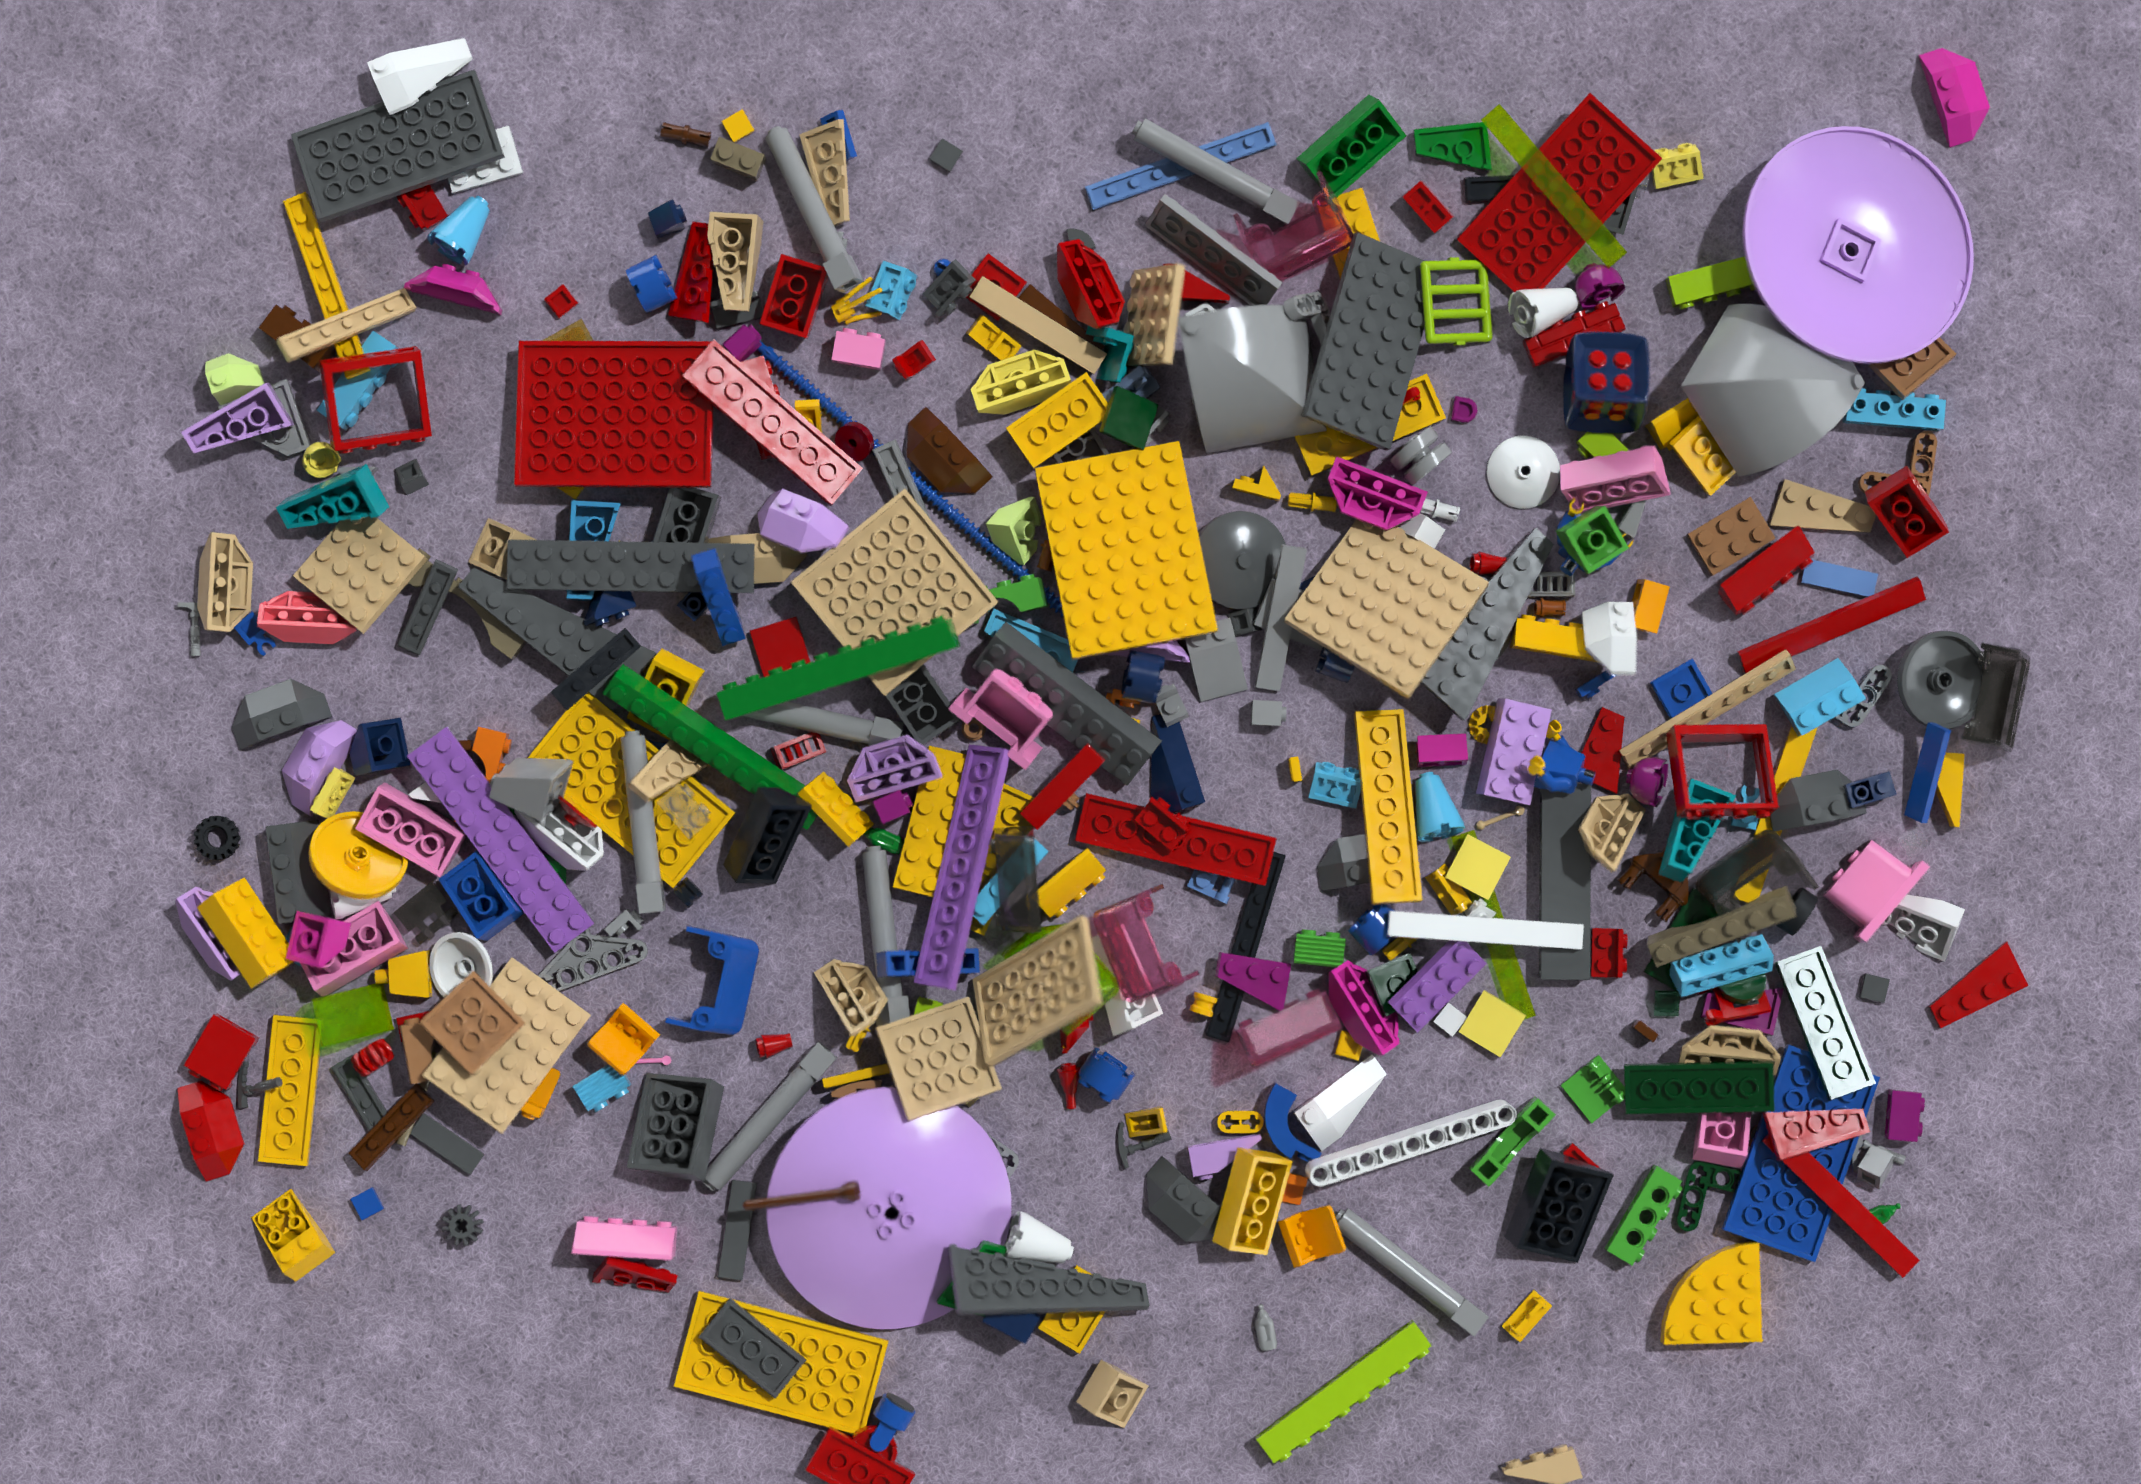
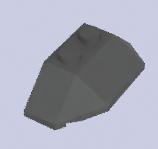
[232,679,332,750]
[1770,770,1867,832]
[1317,834,1370,891]
[1146,1156,1221,1242]

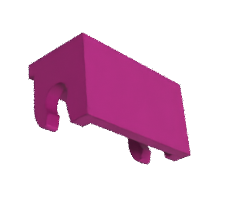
[1416,733,1468,767]

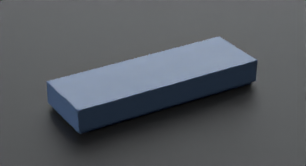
[1800,560,1878,597]

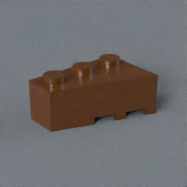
[259,305,337,373]

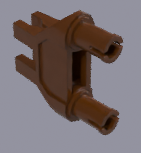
[1617,846,1700,922]

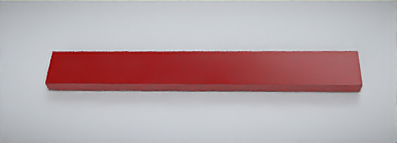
[1737,576,1926,674]
[1762,1134,1920,1278]

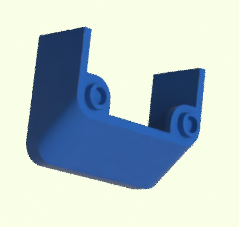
[665,926,759,1035]

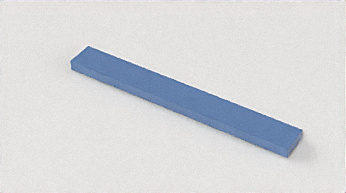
[1085,122,1277,210]

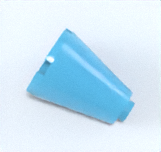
[427,196,490,265]
[1415,772,1465,842]

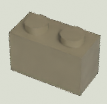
[710,137,766,181]

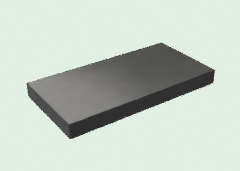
[699,1298,807,1398]

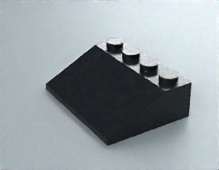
[1504,1148,1614,1263]

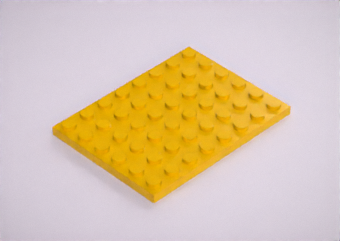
[1035,441,1218,660]

